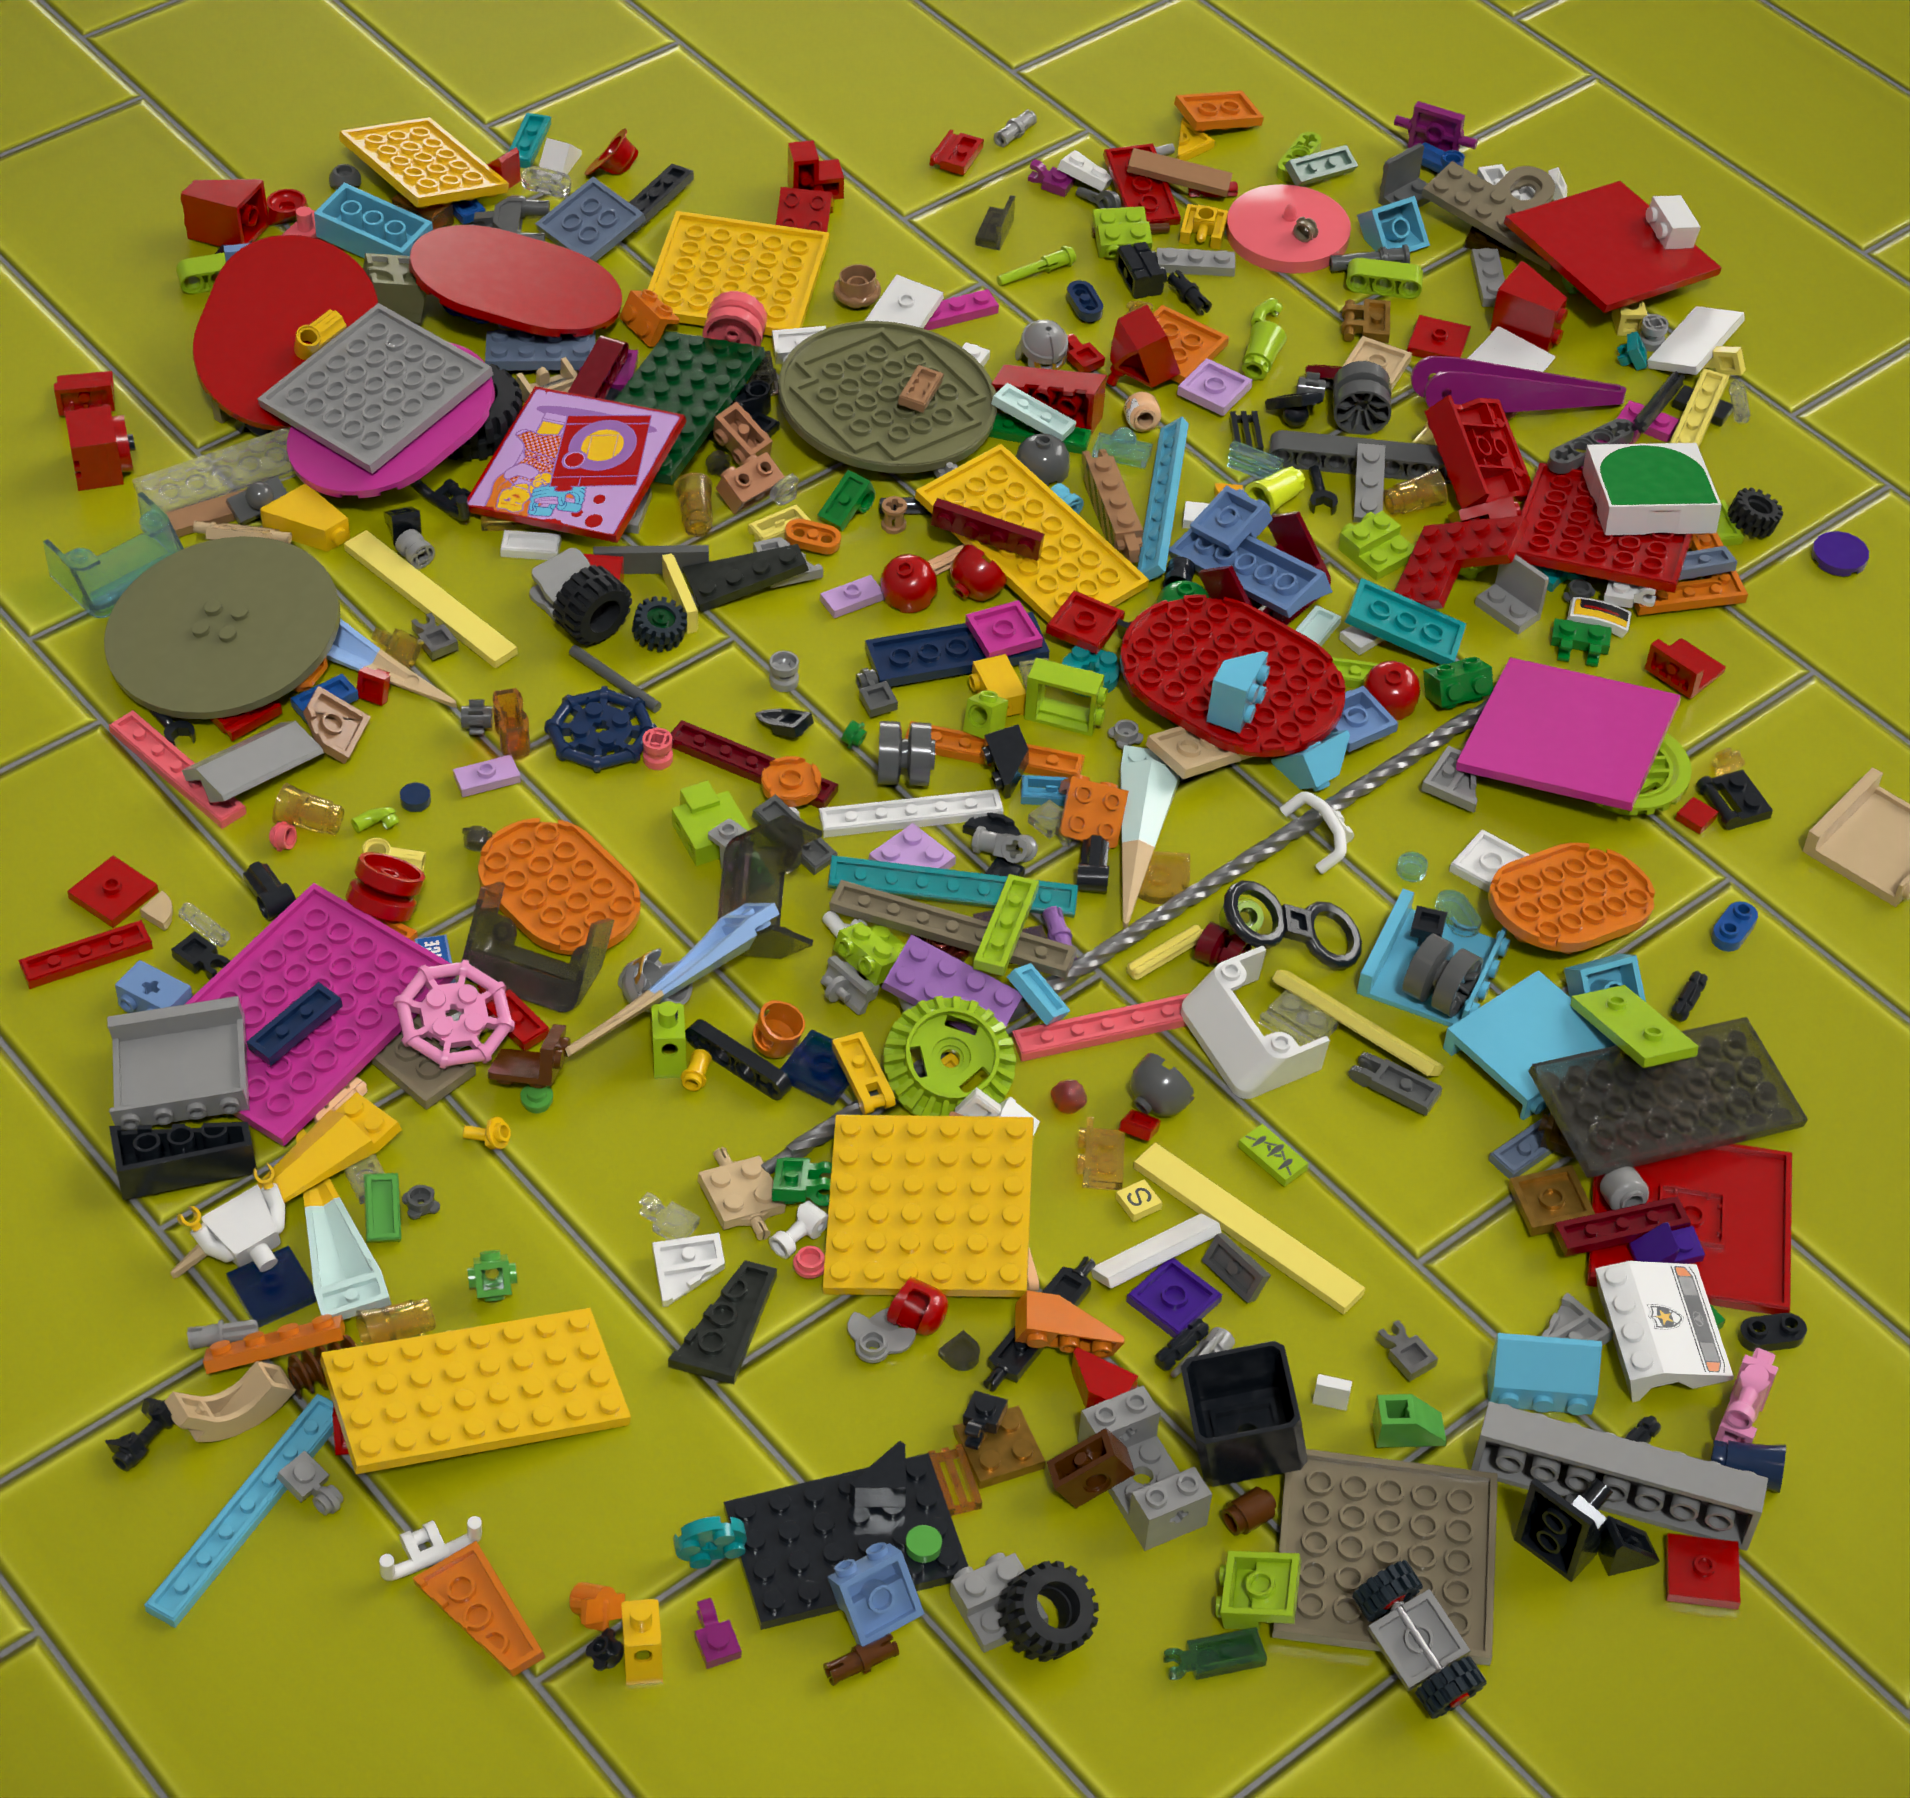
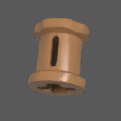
[881,496,907,534]

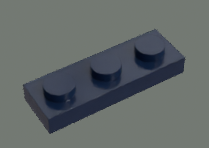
[246,982,343,1066]

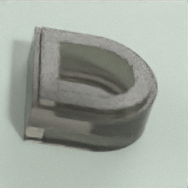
[938,1330,980,1371]

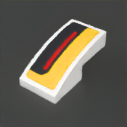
[1567,597,1632,638]

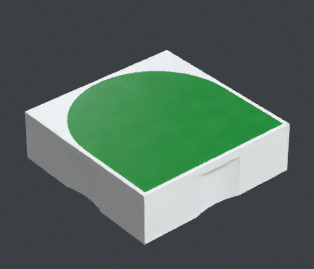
[1582,443,1722,535]

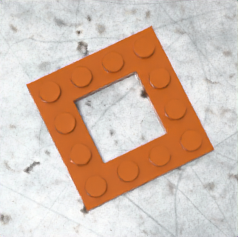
[1633,532,1748,615]

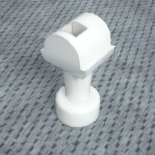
[769,1201,829,1259]

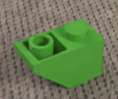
[1372,1394,1446,1448]

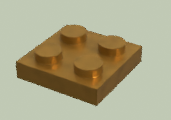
[1509,1165,1595,1236]
[954,1405,1045,1489]

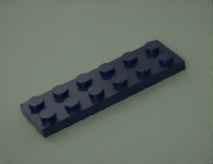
[865,612,1050,687]

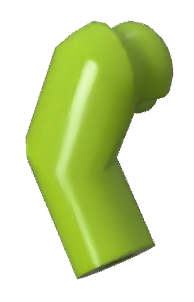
[1251,298,1283,326]
[351,807,399,833]

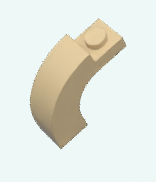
[164,1361,296,1442]

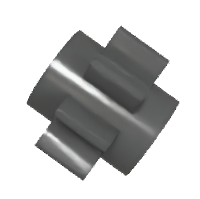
[1296,372,1326,406]
[461,699,493,735]

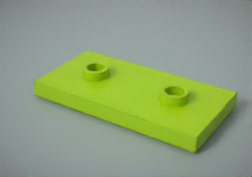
[1570,985,1699,1068]

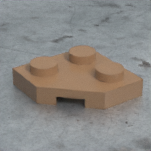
[303,686,371,764]

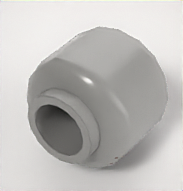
[1600,1166,1649,1210]

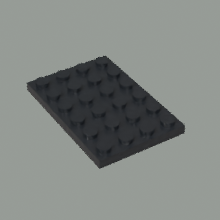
[724,1453,969,1630]

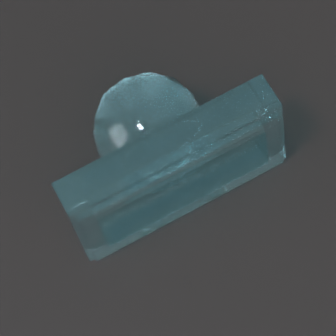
[1092,427,1153,469]

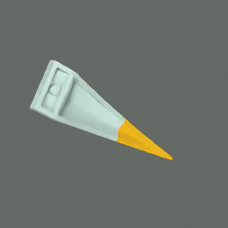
[296,1128,391,1320]

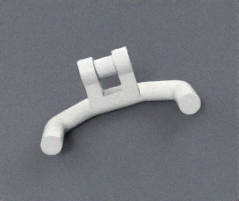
[1279,792,1355,874]
[379,1516,482,1581]

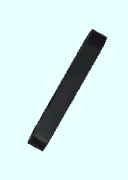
[685,1019,792,1100]

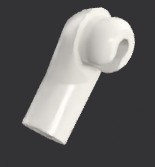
[822,911,867,938]

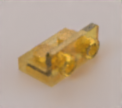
[1077,1117,1125,1190]

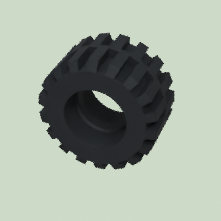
[552,565,632,646]
[997,1561,1099,1662]

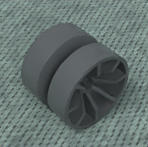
[1333,361,1391,435]
[878,721,935,786]
[1402,933,1483,1017]

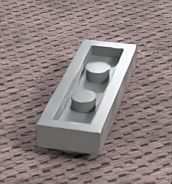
[1156,248,1235,277]
[1470,248,1505,307]
[1353,443,1386,523]

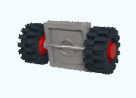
[1352,1560,1487,1719]

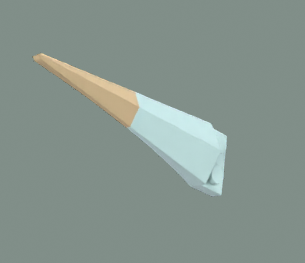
[1120,745,1180,928]

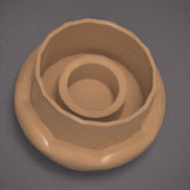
[834,264,881,308]

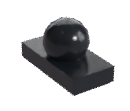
[1265,391,1323,427]

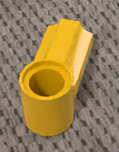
[294,309,347,360]

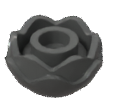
[329,164,361,190]

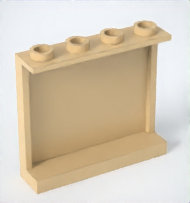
[1802,767,1910,907]

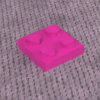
[965,600,1043,658]

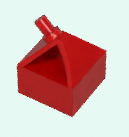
[1106,304,1181,388]

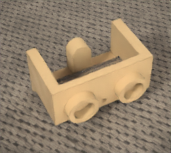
[516,357,578,402]

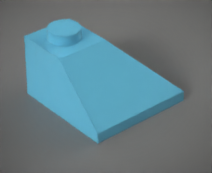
[1271,730,1350,791]

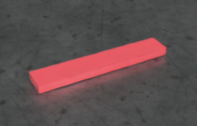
[109,711,247,829]
[1012,993,1190,1062]

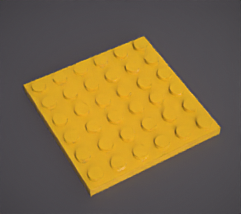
[648,211,830,336]
[823,1115,1034,1297]

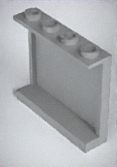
[107,996,250,1130]

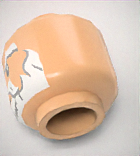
[1124,392,1161,432]

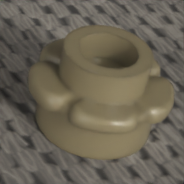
[1293,217,1318,242]

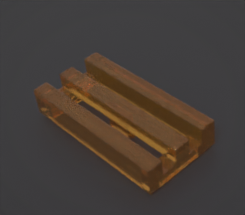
[928,1444,983,1516]

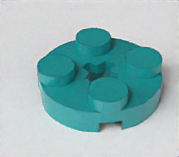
[1062,646,1120,697]
[673,1516,747,1569]

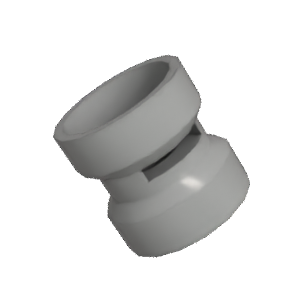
[1639,314,1669,352]
[395,529,435,569]
[769,651,799,692]

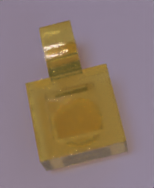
[371,628,424,668]

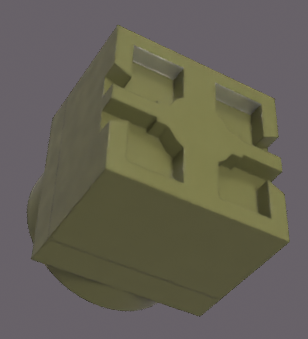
[363,253,426,323]

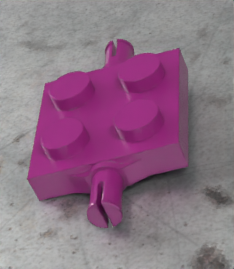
[1394,101,1478,152]

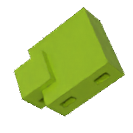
[672,781,753,866]

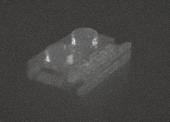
[1259,990,1338,1047]

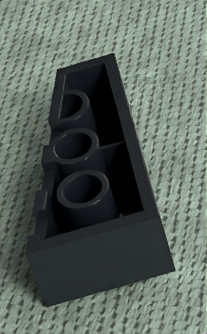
[109,1122,258,1200]

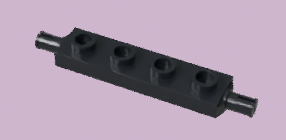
[983,1256,1096,1392]

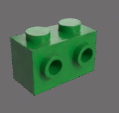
[1423,657,1493,709]

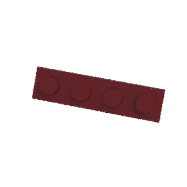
[931,498,1045,561]
[1553,1196,1691,1257]

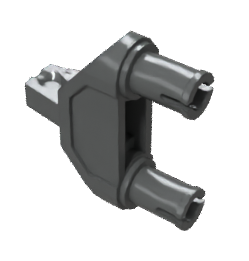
[474,195,550,242]

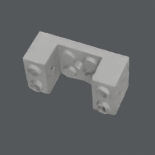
[1078,1386,1212,1551]

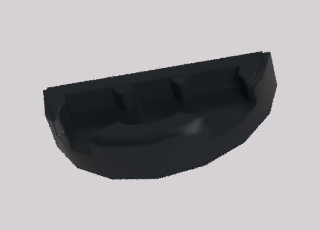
[963,812,1022,850]

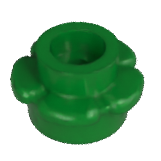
[841,720,867,749]

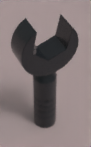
[1309,465,1338,516]
[147,709,196,746]

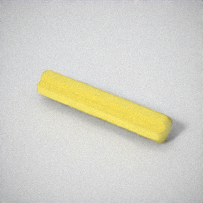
[1126,925,1203,980]

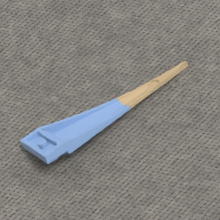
[326,618,457,708]
[565,903,780,1057]

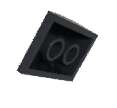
[1514,1478,1602,1582]

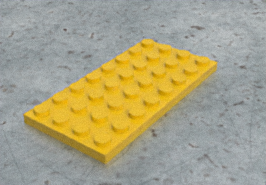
[915,444,1149,623]
[320,1308,631,1474]

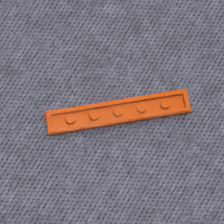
[905,721,1085,778]

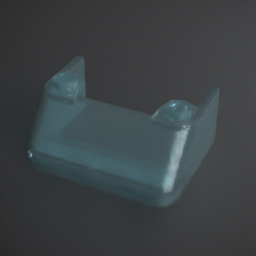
[43,492,184,618]

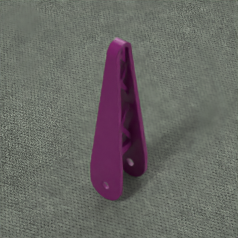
[1411,356,1626,413]

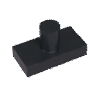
[1564,1478,1613,1529]

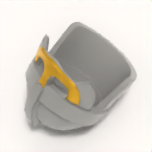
[1015,320,1068,370]
[618,948,692,1013]

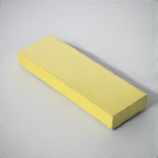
[662,553,698,634]

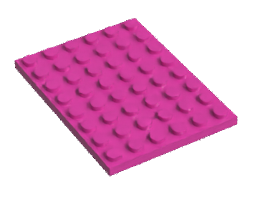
[185,883,456,1147]

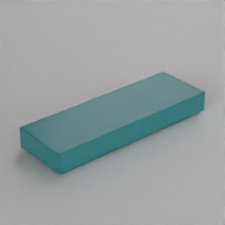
[508,113,551,169]

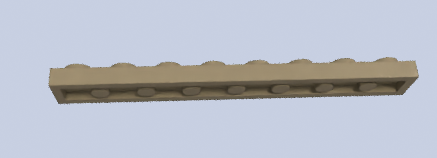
[830,880,1077,979]

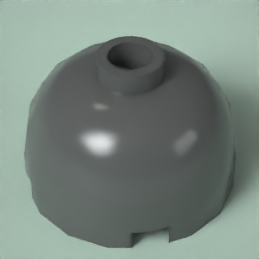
[1016,434,1070,487]
[1130,1053,1195,1117]

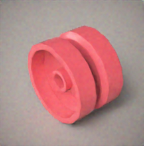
[703,291,767,346]

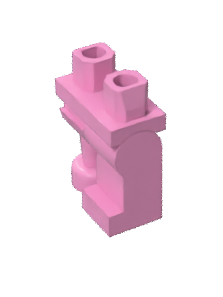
[1715,1348,1778,1444]

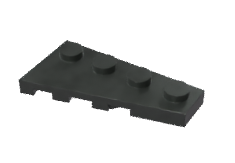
[668,1260,777,1384]

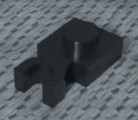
[171,931,230,980]

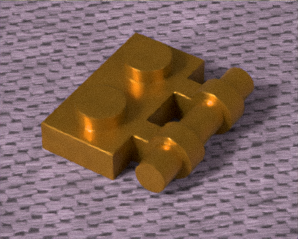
[1341,299,1391,343]

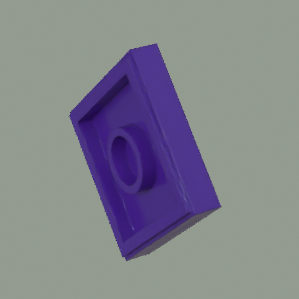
[1126,1258,1222,1338]

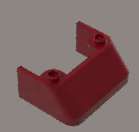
[1198,511,1331,625]

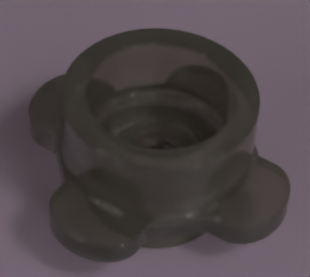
[462,826,493,852]

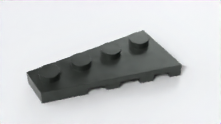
[682,544,809,612]

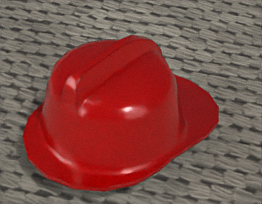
[584,128,639,175]

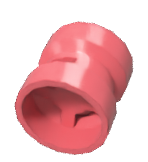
[642,728,673,770]

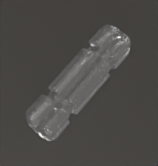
[1729,380,1750,423]
[178,902,230,947]

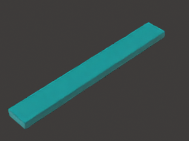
[828,855,1078,918]

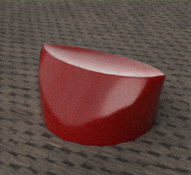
[267,189,309,225]

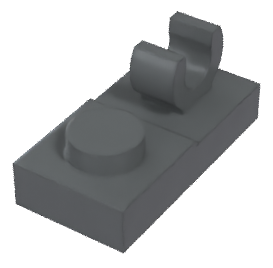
[1202,1233,1271,1303]

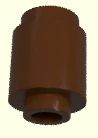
[1222,1487,1276,1536]

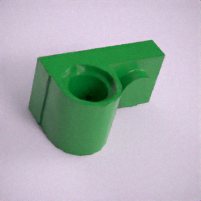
[817,470,876,531]

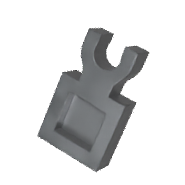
[411,613,459,660]
[1377,1320,1438,1382]

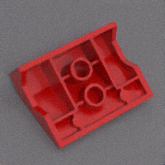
[1424,395,1532,509]

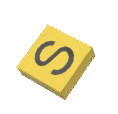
[1116,1179,1162,1222]

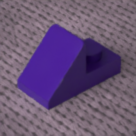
[1628,1222,1705,1264]

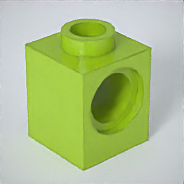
[963,690,1009,739]

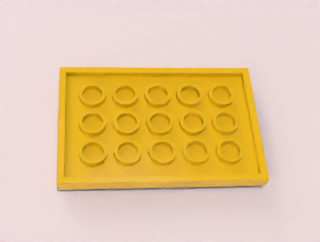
[339,117,509,208]

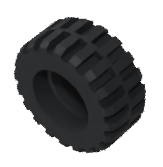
[448,364,523,461]

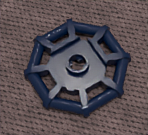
[544,686,657,772]

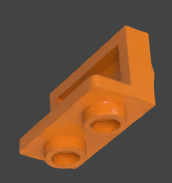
[619,289,680,347]

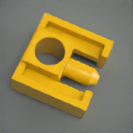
[1179,204,1228,250]

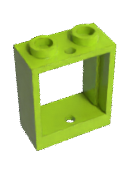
[1024,658,1108,736]

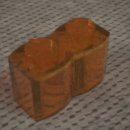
[492,688,530,758]

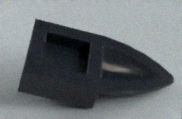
[755,708,814,738]

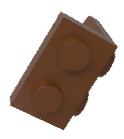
[488,1024,571,1088]

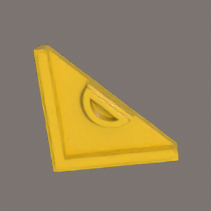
[1177,117,1215,161]

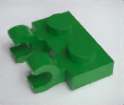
[1551,618,1612,667]
[772,1157,832,1206]

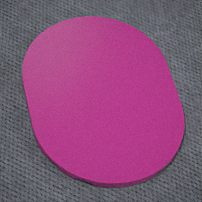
[287,343,495,498]

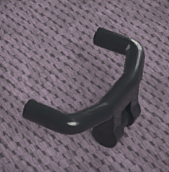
[410,479,471,521]

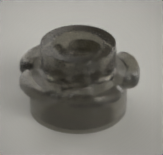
[705,450,731,476]

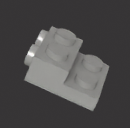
[950,1553,1048,1653]

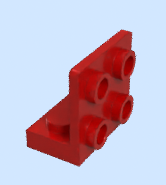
[776,187,834,232]
[54,371,115,416]
[1645,638,1726,699]

